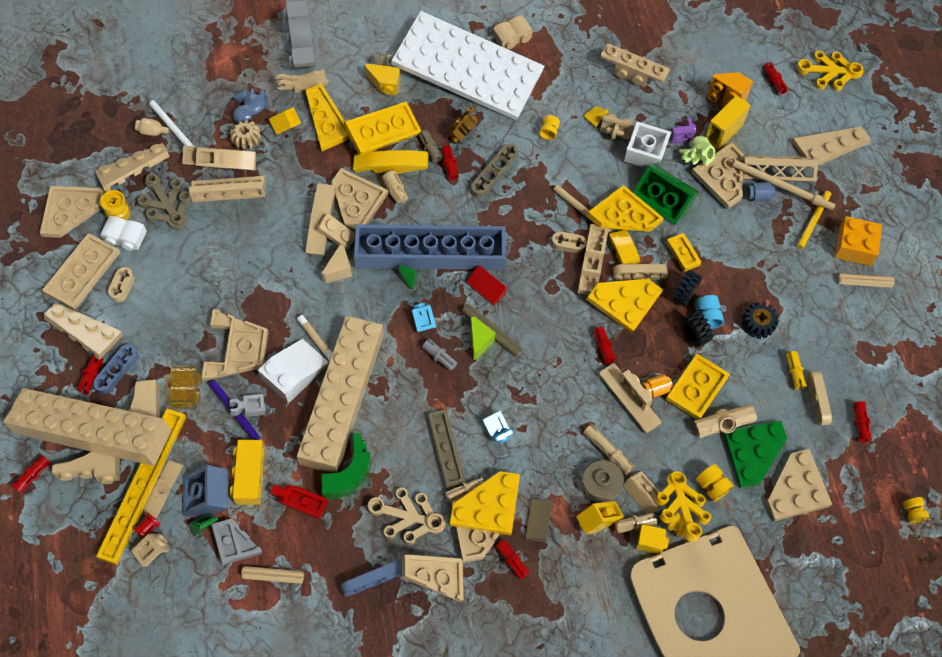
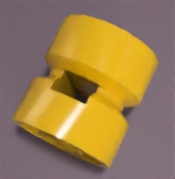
[100,190,130,220]
[696,464,734,502]

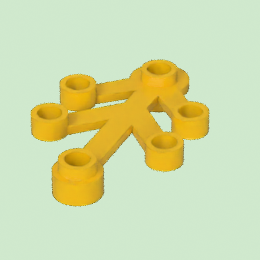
[797,51,863,91]
[655,471,712,542]

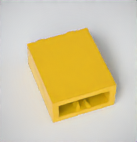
[705,95,751,151]

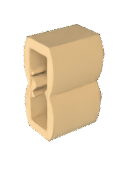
[493,15,533,49]

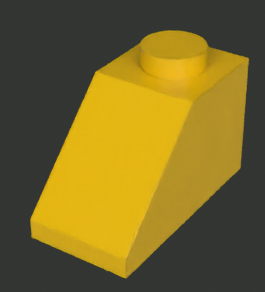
[365,63,401,95]
[576,501,625,534]

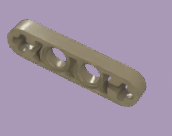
[471,144,518,198]

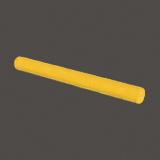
[797,191,831,249]

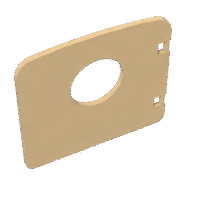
[630,526,800,657]

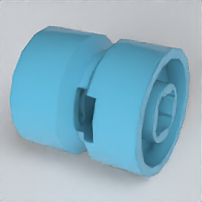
[694,295,724,329]

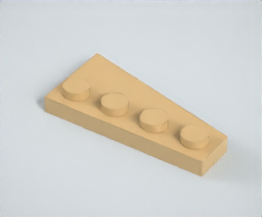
[792,126,871,169]
[44,303,122,360]

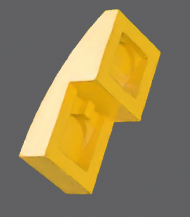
[609,230,640,264]

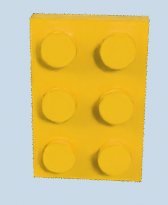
[666,354,730,420]

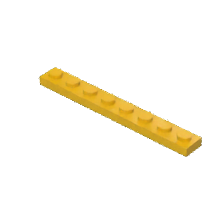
[96,409,186,565]

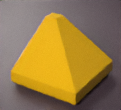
[583,106,609,128]

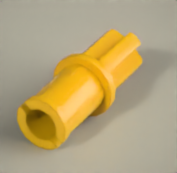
[786,351,807,390]

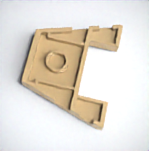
[201,309,269,381]

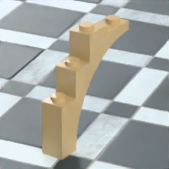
[52,380,160,484]

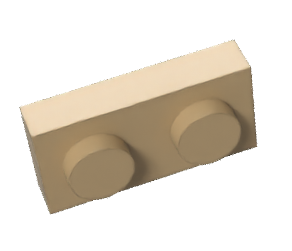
[316,213,355,251]

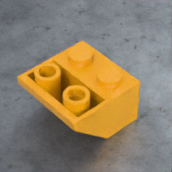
[706,72,754,108]

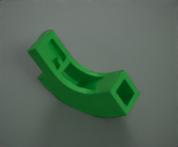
[322,433,371,500]

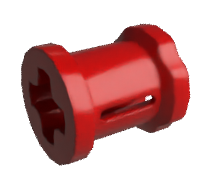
[133,513,161,538]

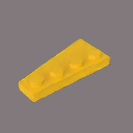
[306,83,350,151]

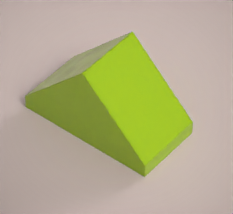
[471,317,496,360]

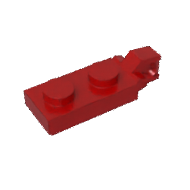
[270,484,328,520]

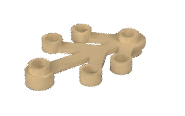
[368,487,446,545]

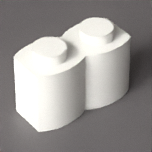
[100,216,147,251]

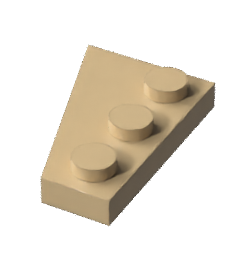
[402,554,464,602]

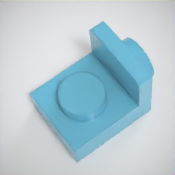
[410,302,436,332]

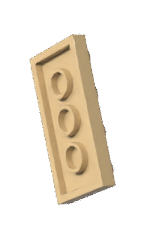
[42,233,120,310]

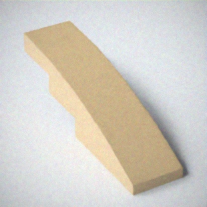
[306,183,336,256]
[578,224,609,296]

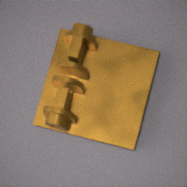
[445,104,479,144]

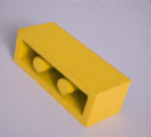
[230,440,265,505]

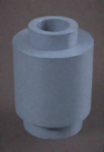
[747,182,775,201]

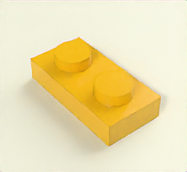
[666,233,701,272]

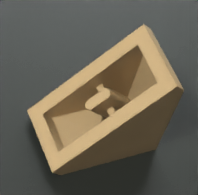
[322,244,352,284]

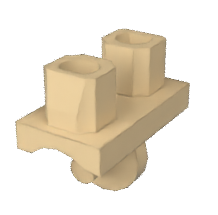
[600,114,635,140]

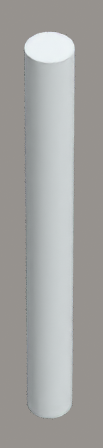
[149,100,194,147]

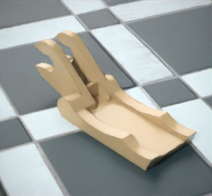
[275,69,329,93]

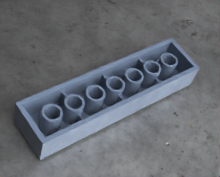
[354,224,506,270]

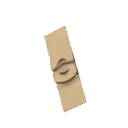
[142,460,183,518]

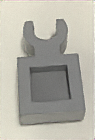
[229,394,265,417]

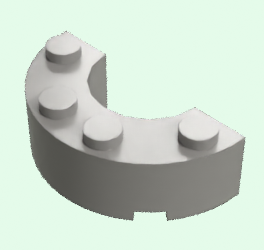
[283,0,315,68]

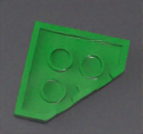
[723,421,787,489]

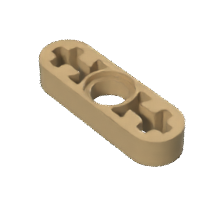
[613,264,668,280]
[808,371,832,426]

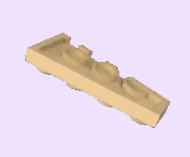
[95,143,170,193]

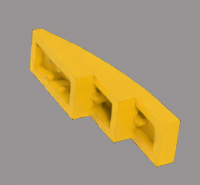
[353,150,428,174]

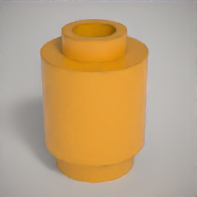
[642,374,673,398]

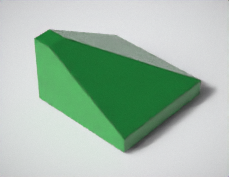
[398,265,417,290]
[189,514,218,536]

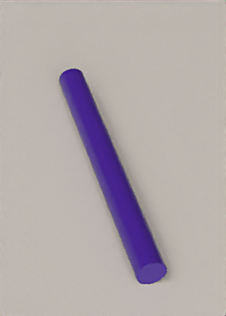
[209,380,261,440]

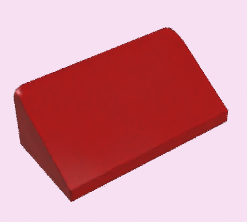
[466,265,507,306]

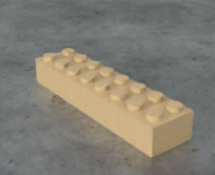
[297,316,384,473]
[3,388,172,466]

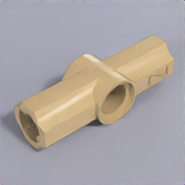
[694,404,757,438]

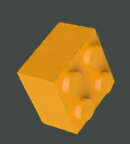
[835,216,882,266]

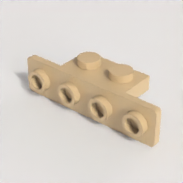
[601,44,670,87]
[599,363,661,433]

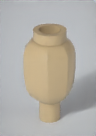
[135,118,169,136]

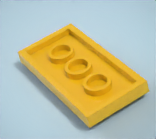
[344,102,421,156]

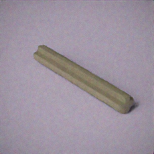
[462,304,523,357]

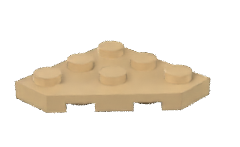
[692,143,744,209]
[332,168,388,232]
[40,186,105,238]
[766,449,832,522]
[451,500,516,563]

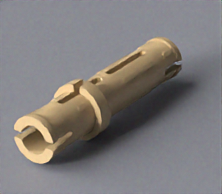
[583,424,635,475]

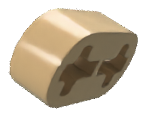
[552,232,587,254]
[108,267,135,302]

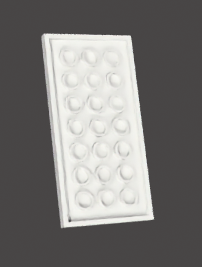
[391,11,544,121]

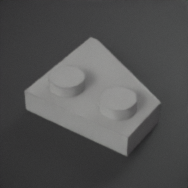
[211,519,262,565]

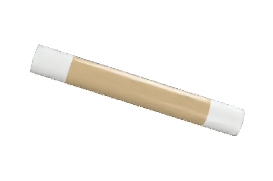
[297,315,333,361]

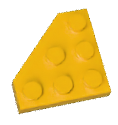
[587,185,664,232]
[586,279,663,333]
[450,471,520,535]

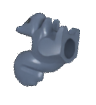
[233,89,268,123]

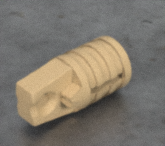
[382,171,408,203]

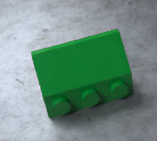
[633,164,700,225]

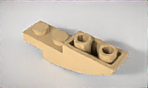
[182,146,256,170]

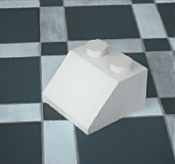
[624,122,671,167]

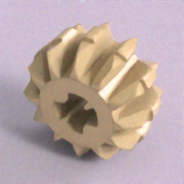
[230,119,261,151]

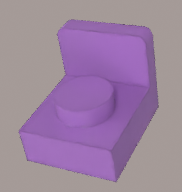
[670,117,696,144]

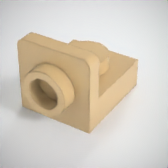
[131,534,170,567]

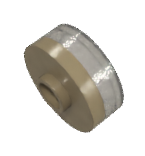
[583,460,624,503]

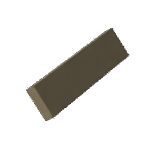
[427,409,466,489]

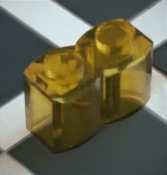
[169,367,202,409]

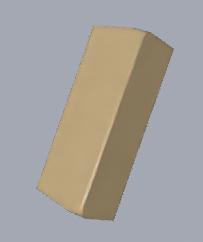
[623,471,664,514]

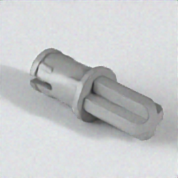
[422,339,457,370]

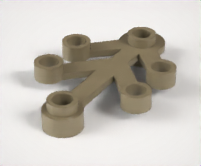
[138,174,191,230]

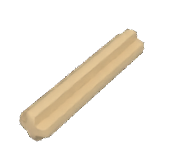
[838,273,894,288]
[241,566,304,584]

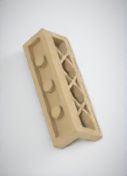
[743,155,818,181]
[189,176,265,202]

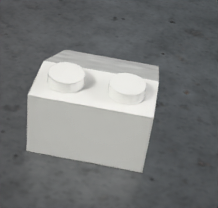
[258,339,330,403]

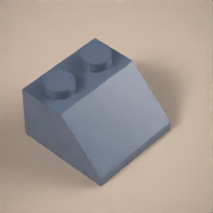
[183,465,229,516]

